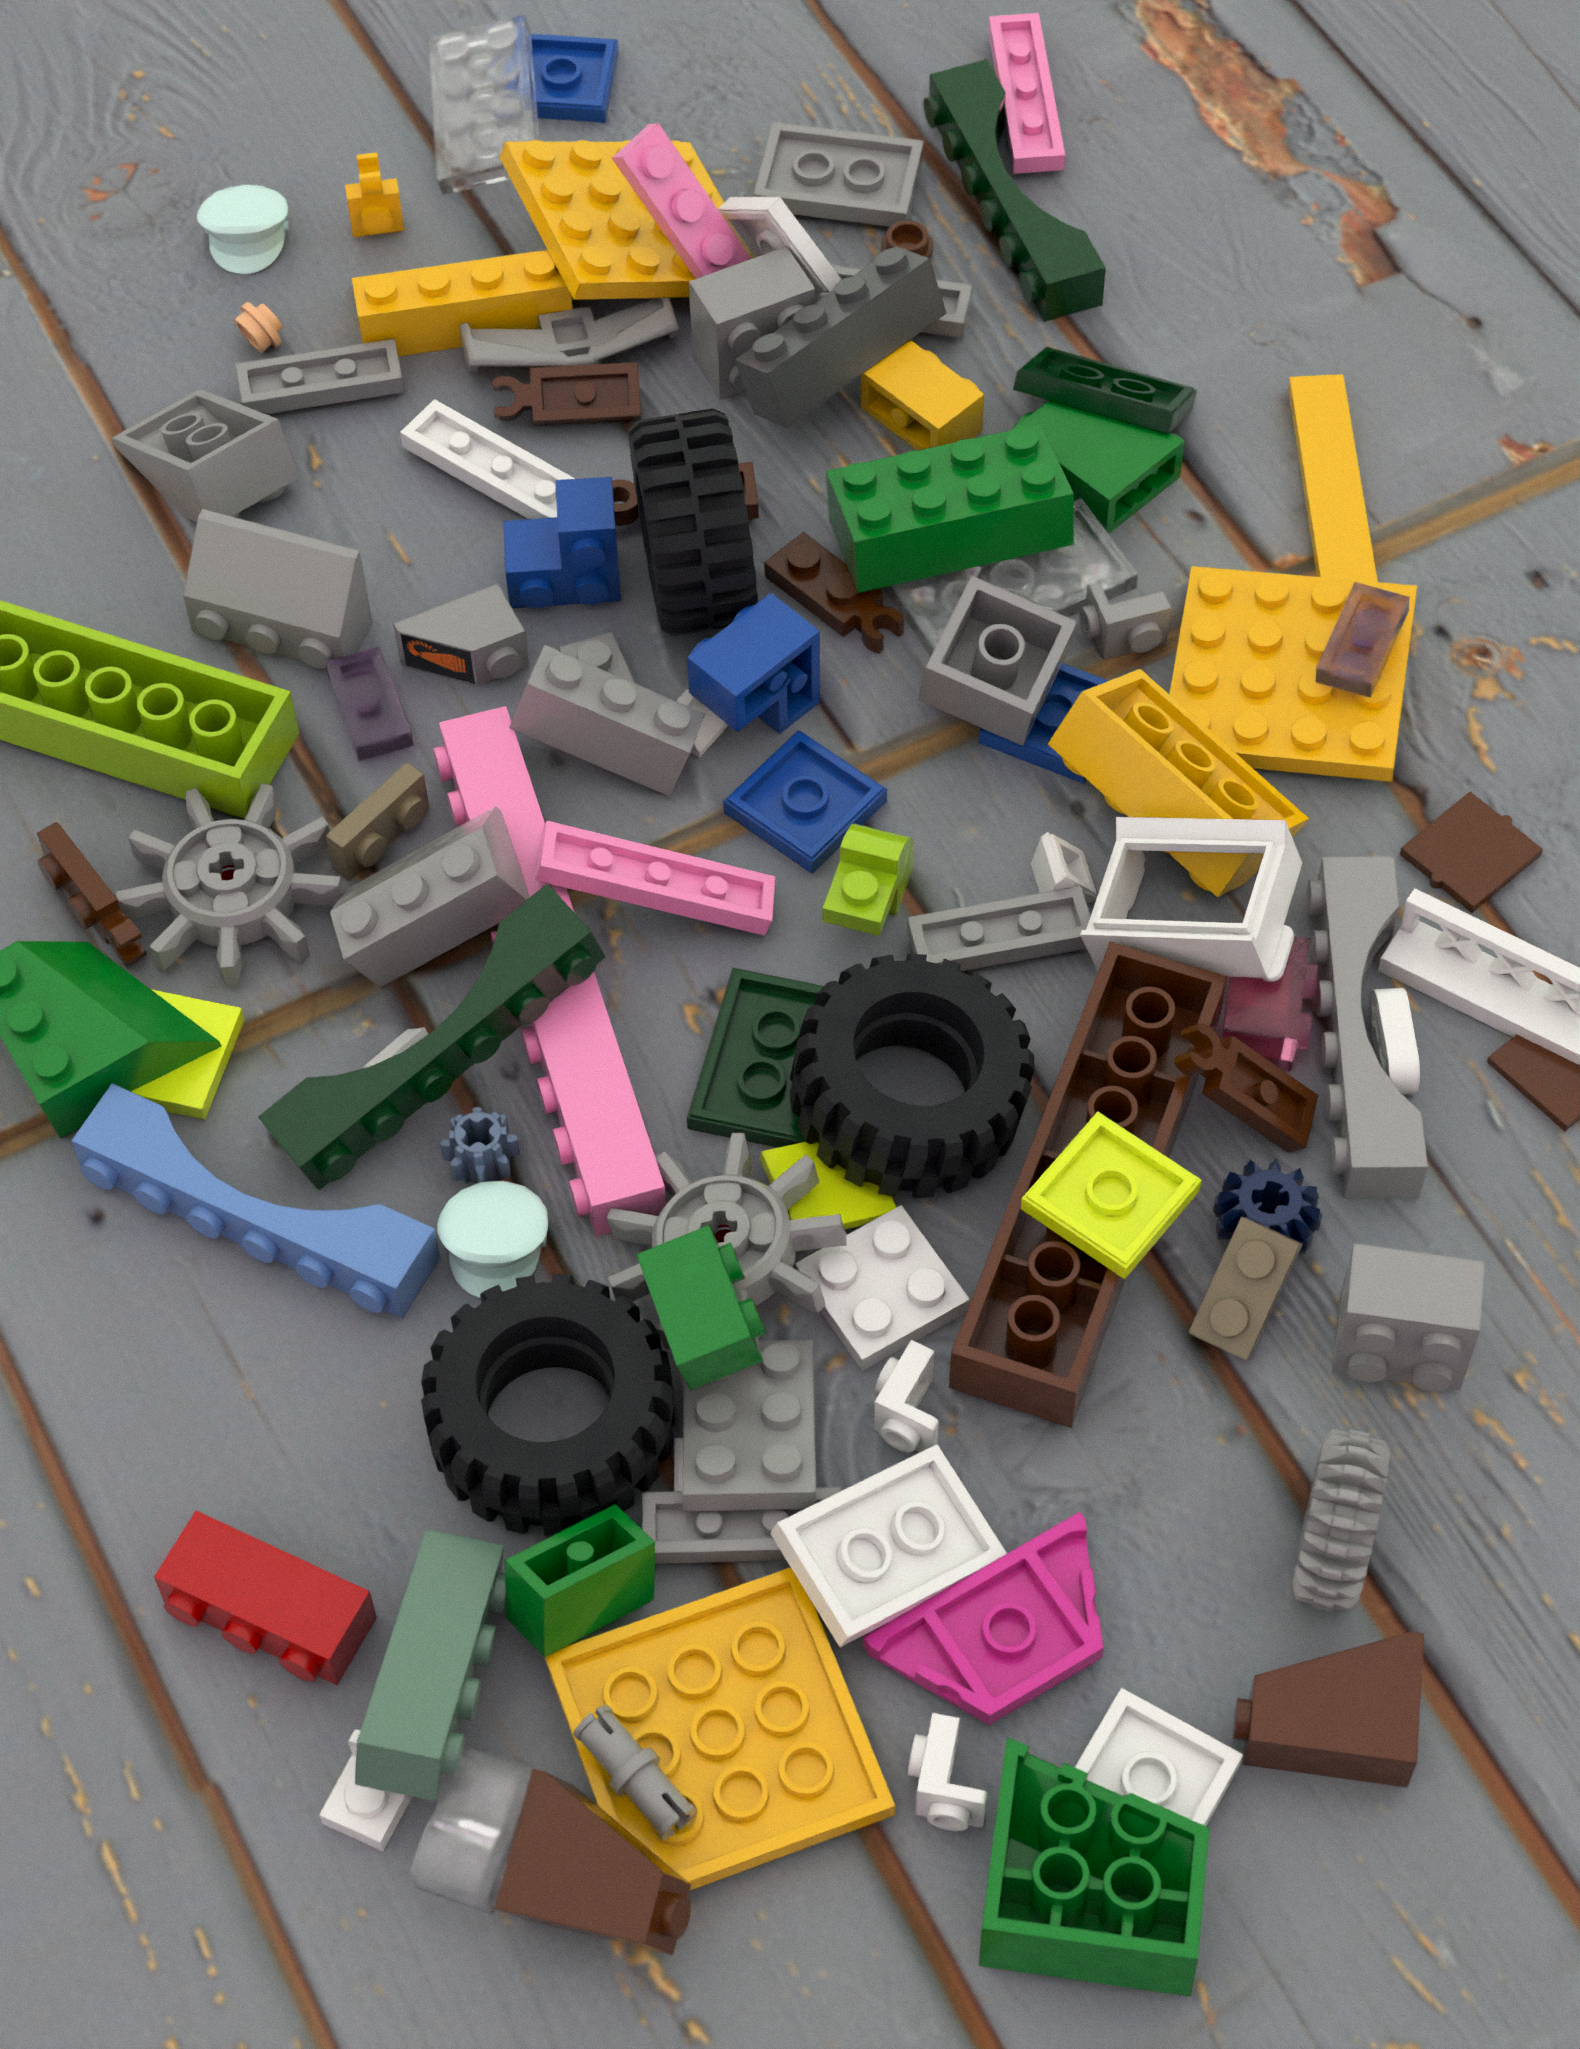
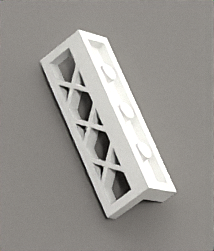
[1378,888,1580,1065]

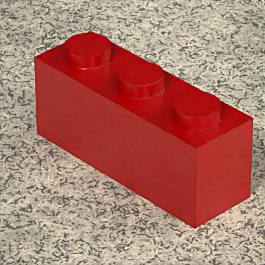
[154,1510,377,1685]

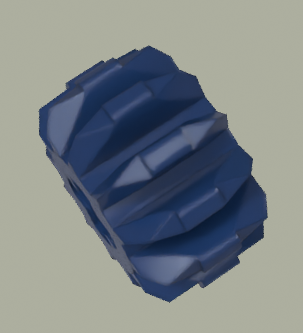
[1213,1158,1322,1254]

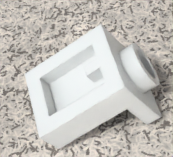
[319,1729,412,1851]

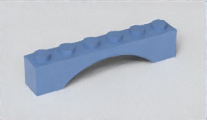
[71,1084,440,1319]

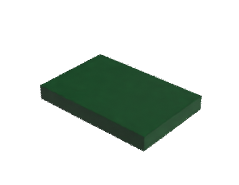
[1013,347,1197,434]
[687,968,824,1148]

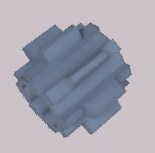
[440,1107,520,1184]

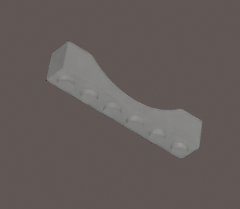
[1307,856,1428,1199]

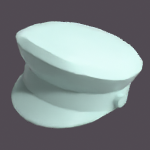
[197,185,289,275]
[437,1181,548,1298]

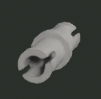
[574,1705,696,1840]

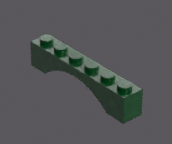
[923,59,1106,322]
[258,883,606,1190]

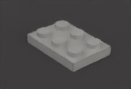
[753,122,924,227]
[683,1340,816,1511]

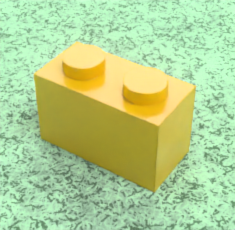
[861,340,984,451]

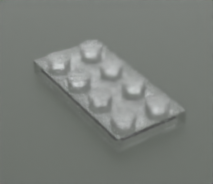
[429,15,539,195]
[887,498,1138,657]

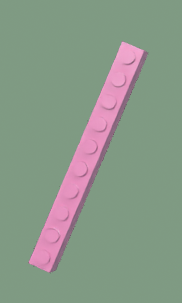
[433,706,666,1237]

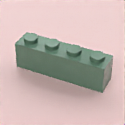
[355,1529,506,1802]

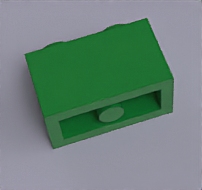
[636,1225,766,1390]
[505,1504,655,1658]

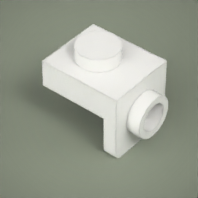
[874,1340,939,1452]
[908,1713,988,1831]

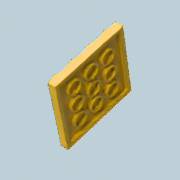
[500,140,752,300]
[1169,566,1417,782]
[545,1567,895,1890]

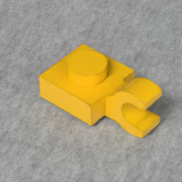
[345,152,404,237]

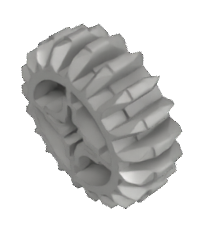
[1291,1429,1390,1612]

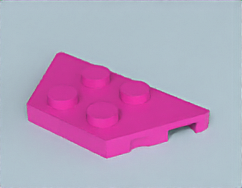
[863,1511,1104,1725]

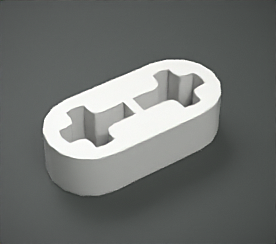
[1369,988,1420,1094]

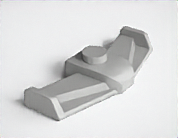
[460,298,679,372]

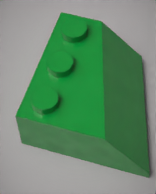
[0,941,221,1138]
[979,1737,1209,1997]

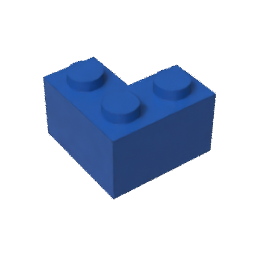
[503,476,621,608]
[687,593,820,734]

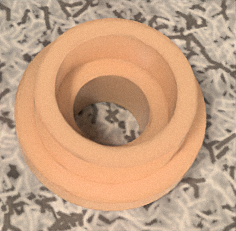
[234,302,283,353]

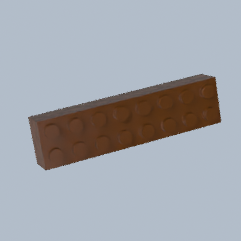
[949,942,1227,1428]

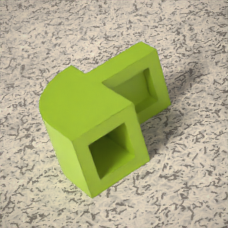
[822,823,913,936]

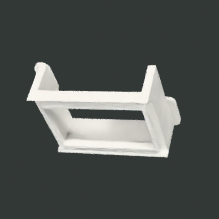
[1080,817,1302,982]

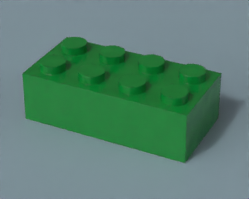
[826,424,1074,593]

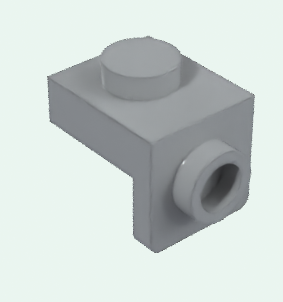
[1079,582,1171,660]

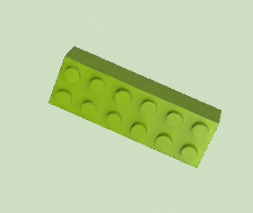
[0,600,299,819]

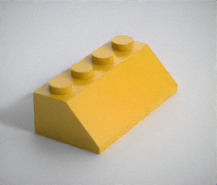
[351,250,573,357]
[1048,669,1309,897]

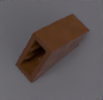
[1233,1632,1424,1787]
[494,1769,691,1955]

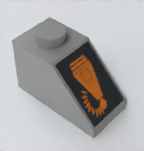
[393,583,529,686]

